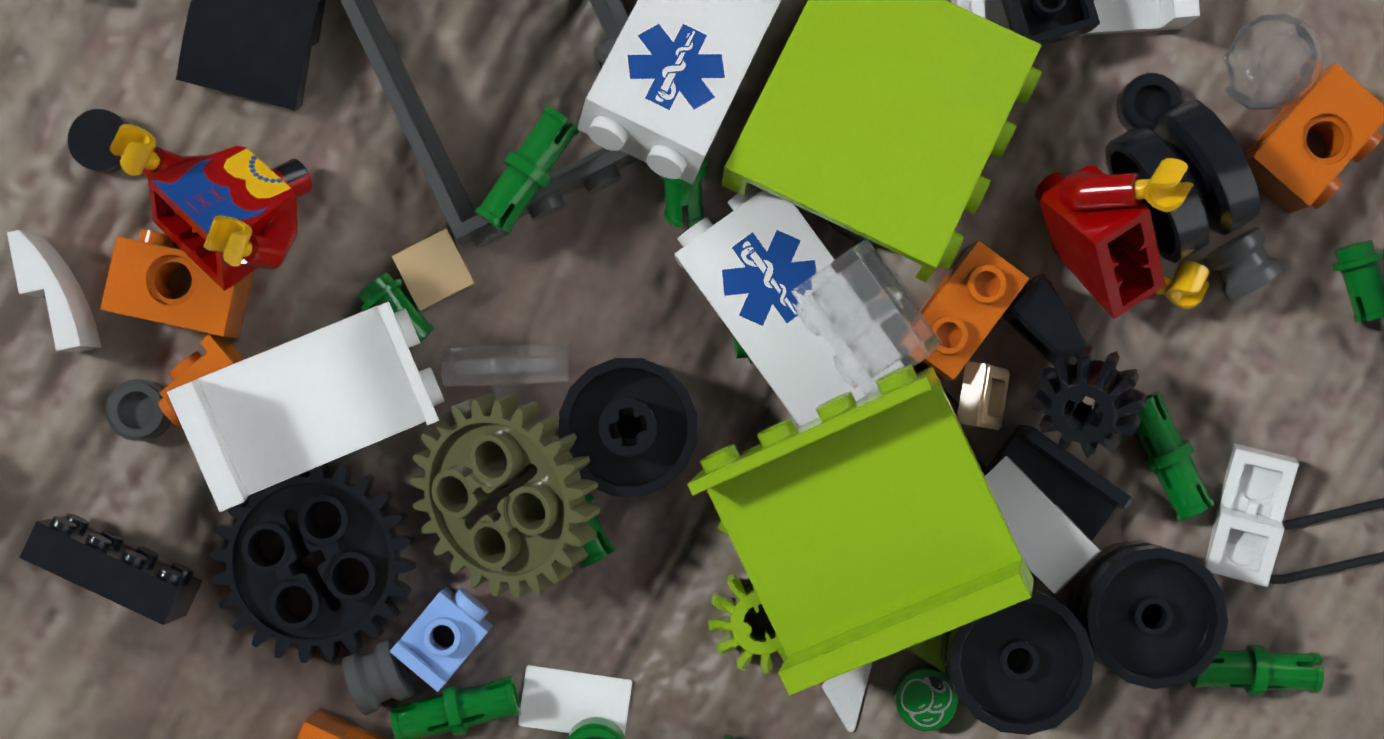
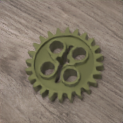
[410,393,600,598]

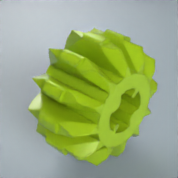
[708,574,787,674]

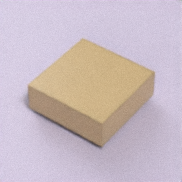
[392,228,477,312]
[957,361,1010,430]

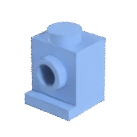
[389,587,494,692]

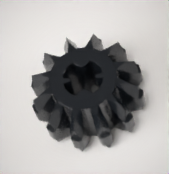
[1032,344,1146,458]

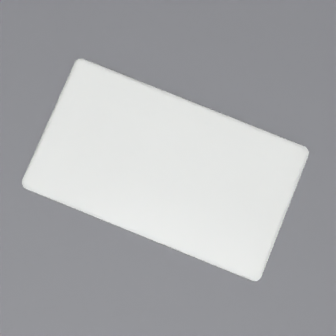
[518,665,632,736]

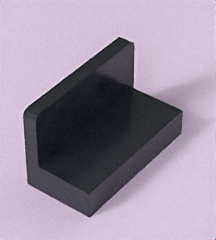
[984,425,1134,541]

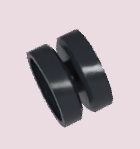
[1105,98,1260,263]
[559,358,697,497]
[1068,540,1228,689]
[940,587,1094,735]

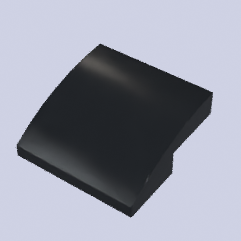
[176,0,326,110]

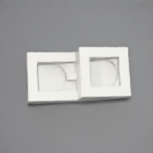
[7,230,102,353]
[1204,443,1299,587]
[985,456,1101,594]

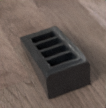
[1002,274,1088,366]

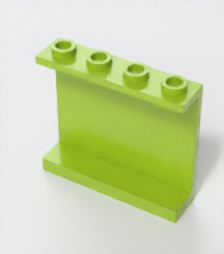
[721,0,1042,283]
[687,364,1034,696]

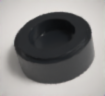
[1116,73,1183,131]
[68,109,129,173]

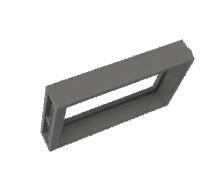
[340,0,648,248]

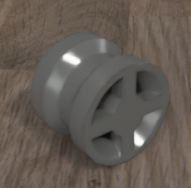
[1203,227,1285,301]
[342,638,414,715]

